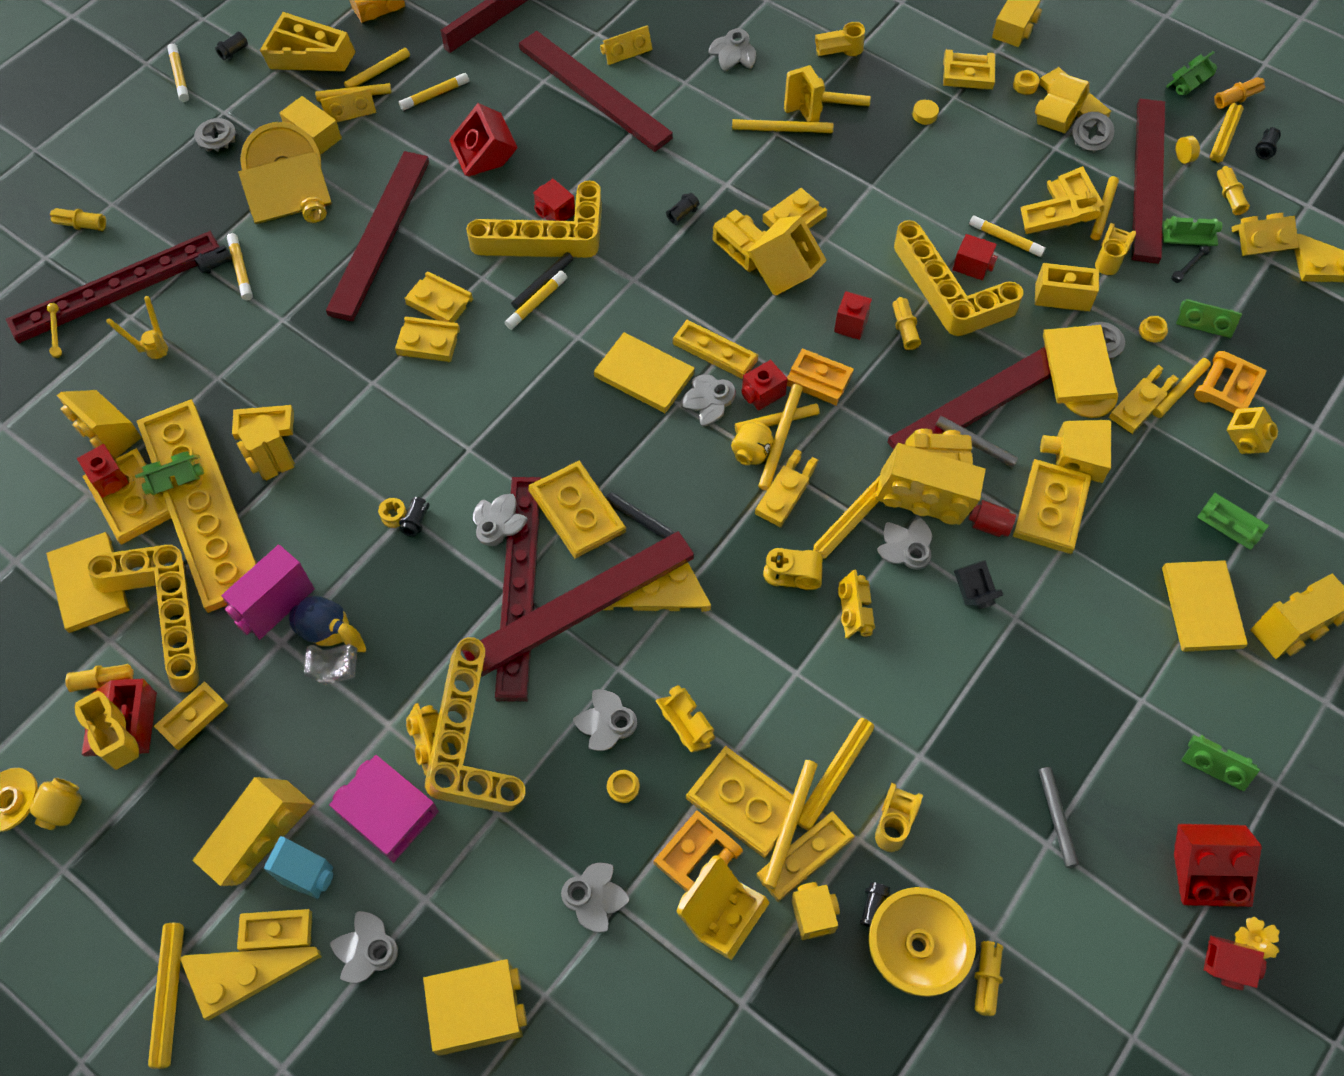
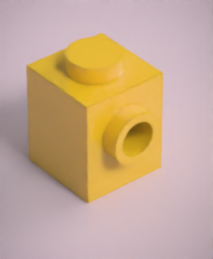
[791,882,840,940]

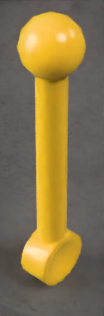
[47,303,62,358]

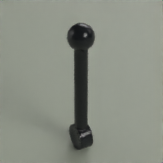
[1171,245,1210,283]

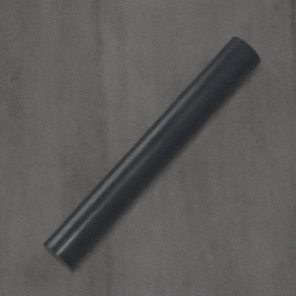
[511,252,574,310]
[606,492,675,539]

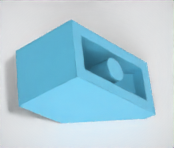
[263,836,333,899]

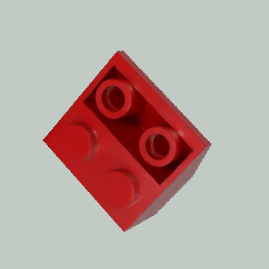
[82,678,157,757]
[1174,824,1262,907]

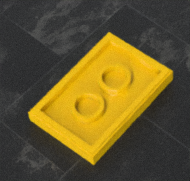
[238,151,332,224]
[1043,325,1117,403]
[594,332,695,413]
[83,448,171,545]
[1013,459,1092,554]
[529,460,626,559]
[46,532,130,633]
[1162,560,1248,652]
[686,746,805,858]

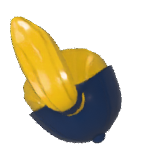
[289,596,366,652]

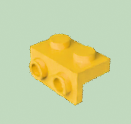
[784,65,825,122]
[1232,213,1299,256]

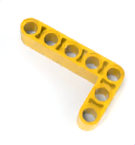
[466,180,602,258]
[894,220,1024,336]
[87,545,199,692]
[425,637,526,812]

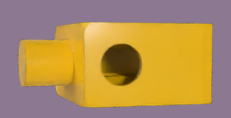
[1040,420,1111,483]

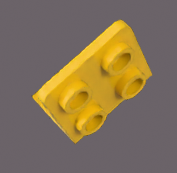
[677,855,770,960]

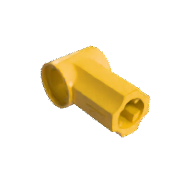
[815,22,865,56]

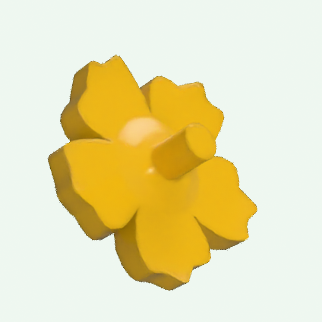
[1235,916,1280,959]

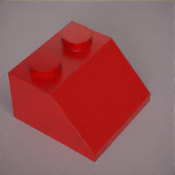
[449,103,518,177]

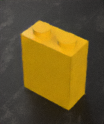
[423,959,527,1056]

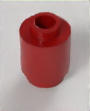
[968,500,1016,537]

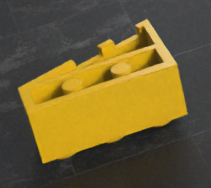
[260,12,356,71]
[1250,573,1344,659]
[192,777,314,886]

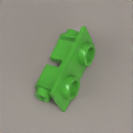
[1166,51,1217,95]
[1162,216,1223,246]
[1176,299,1242,338]
[135,451,204,495]
[1197,493,1269,550]
[1181,735,1260,791]

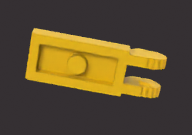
[1021,192,1102,234]
[1109,365,1179,434]
[755,449,818,527]

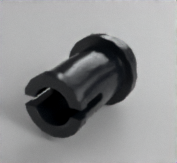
[215,31,248,60]
[1255,127,1281,160]
[666,193,700,225]
[194,245,232,273]
[399,497,430,537]
[860,882,891,928]

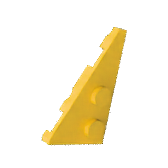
[1294,234,1344,282]
[603,563,711,612]
[180,947,322,1021]

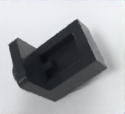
[954,560,1004,609]

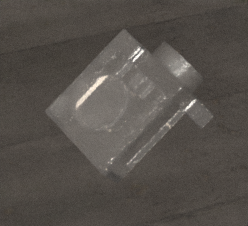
[304,644,357,685]

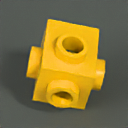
[1226,407,1278,454]

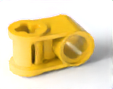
[1095,223,1136,275]
[763,548,823,590]
[875,782,923,852]

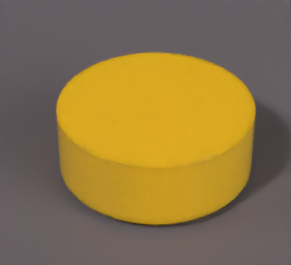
[1013,70,1040,95]
[912,100,939,125]
[1175,136,1200,164]

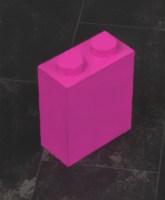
[221,544,315,640]
[329,755,439,863]

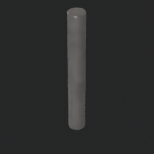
[935,416,1018,468]
[1038,767,1079,868]

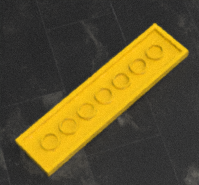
[136,399,257,613]

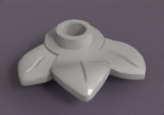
[708,28,756,72]
[680,374,736,426]
[473,494,527,546]
[877,518,933,570]
[573,689,637,751]
[561,863,629,933]
[330,911,398,983]

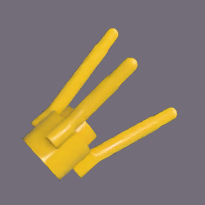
[106,296,168,359]

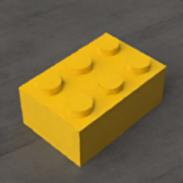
[875,443,986,525]

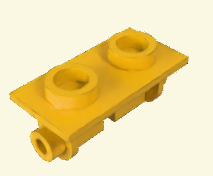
[600,25,653,65]
[320,88,377,122]
[838,570,875,639]
[656,685,715,752]
[406,703,451,776]

